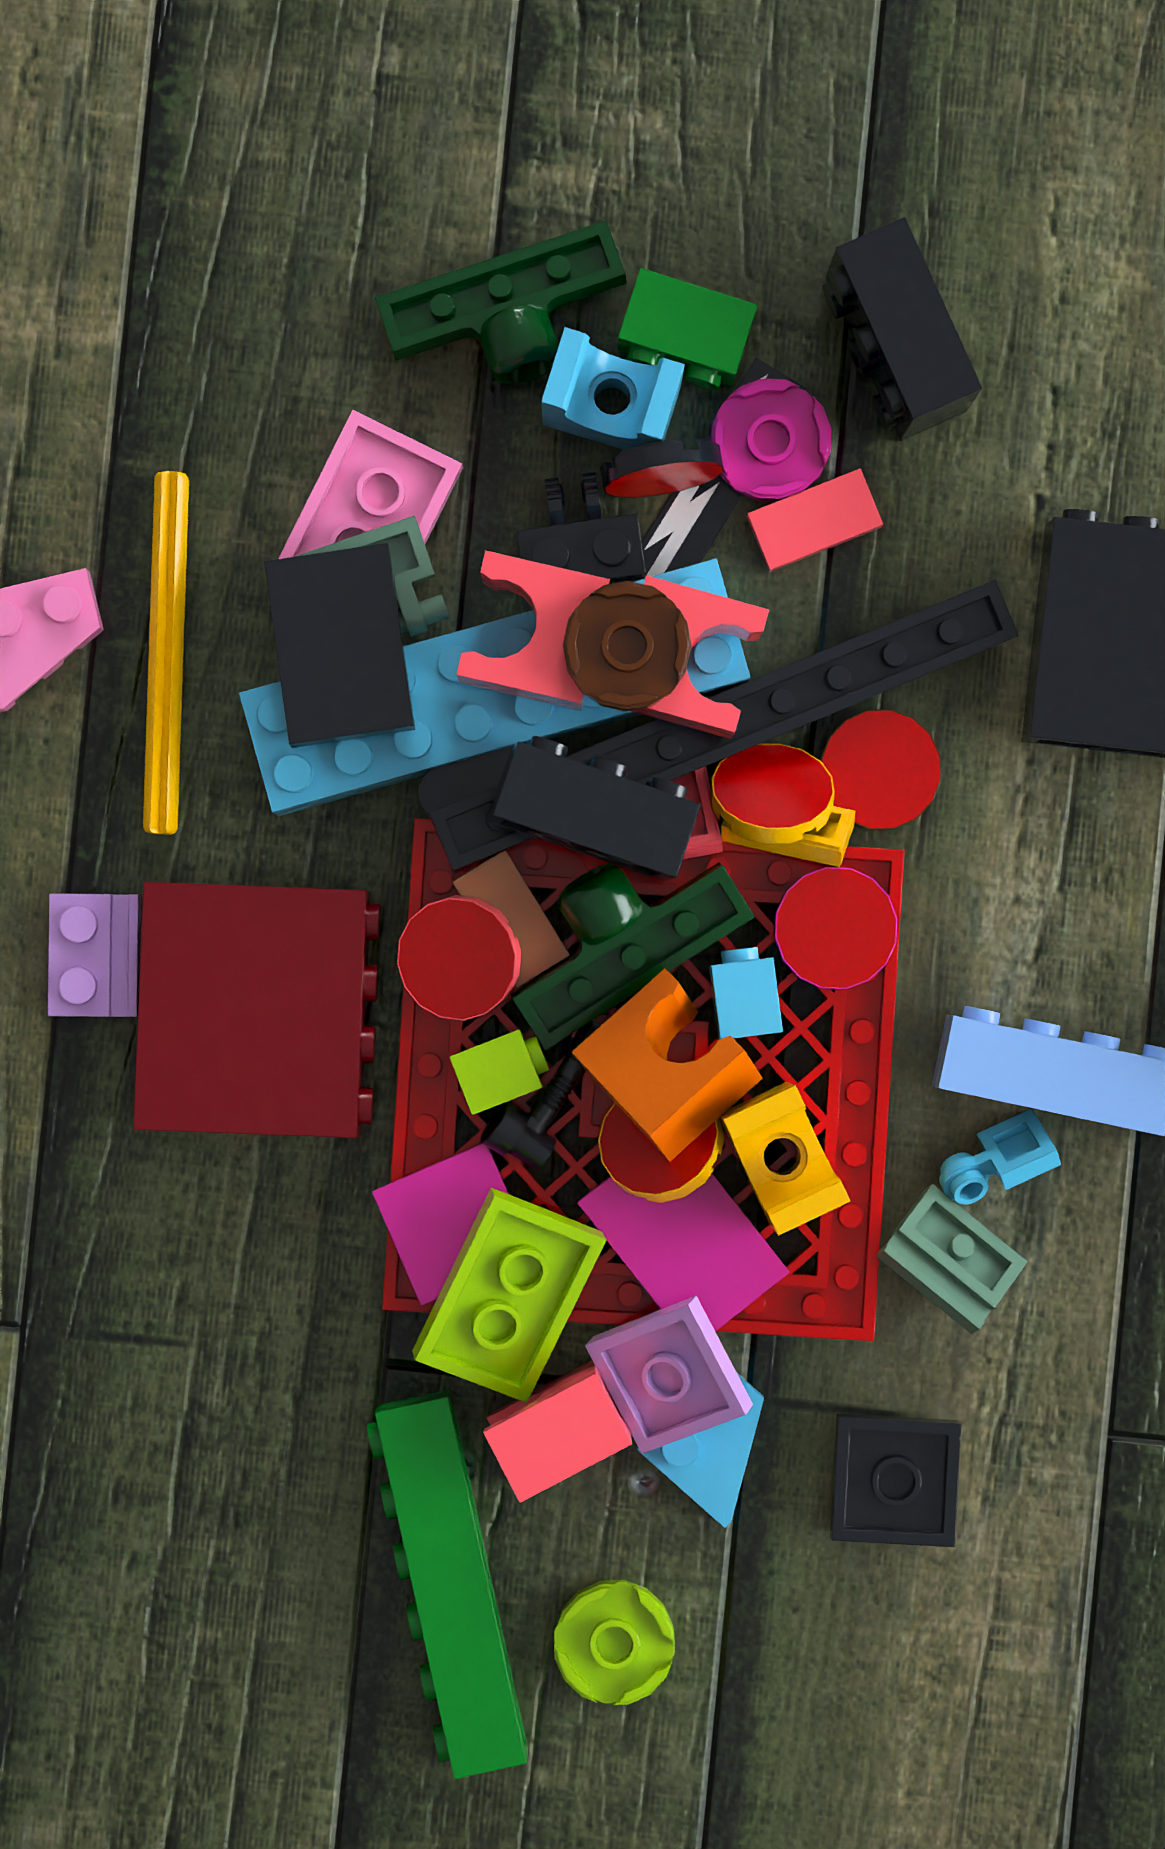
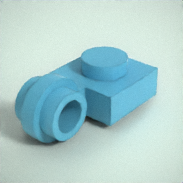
[939,1108,1061,1205]

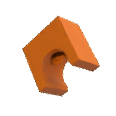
[572,968,763,1162]

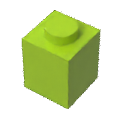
[449,1029,550,1115]

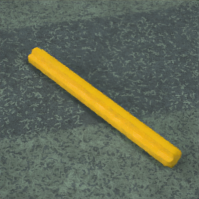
[143,471,189,835]

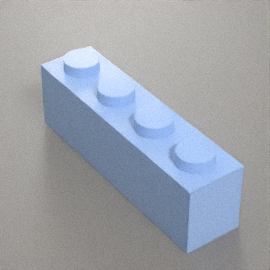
[931,1006,1165,1136]

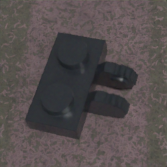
[517,472,646,582]

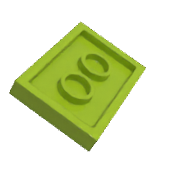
[412,1187,606,1403]

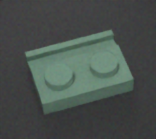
[876,1184,1028,1334]

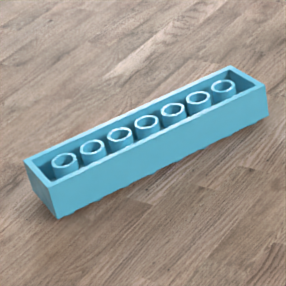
[239,558,751,816]

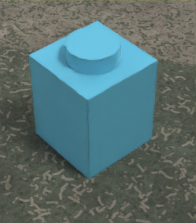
[709,947,783,1040]

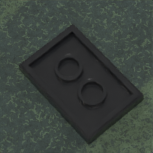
[264,543,415,748]

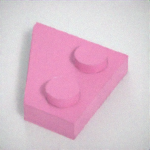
[0,568,104,712]

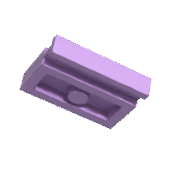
[48,894,142,1017]

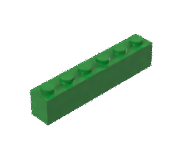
[367,1389,528,1779]

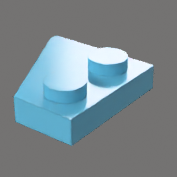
[636,1373,764,1528]

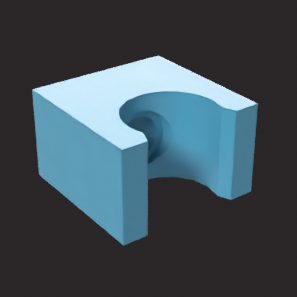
[541,327,685,450]

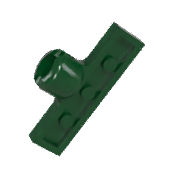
[375,220,627,385]
[511,862,755,1050]

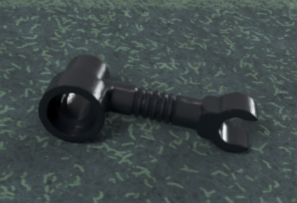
[480,1020,601,1170]

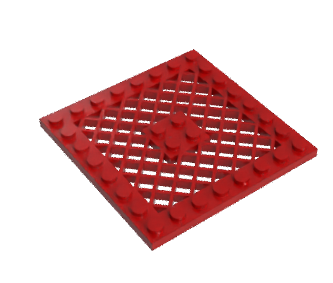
[382,818,905,1341]

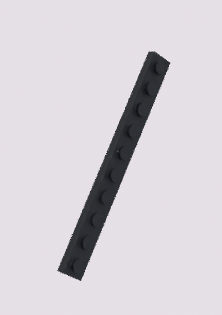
[429,579,1019,871]

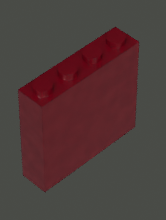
[133,882,381,1138]

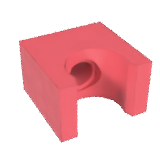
[456,550,610,711]
[631,575,769,739]
[483,1360,632,1503]

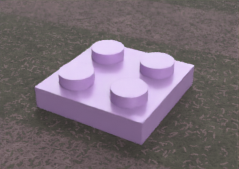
[585,1295,753,1454]

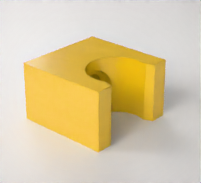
[720,1082,850,1236]

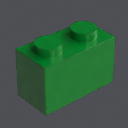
[617,268,758,390]

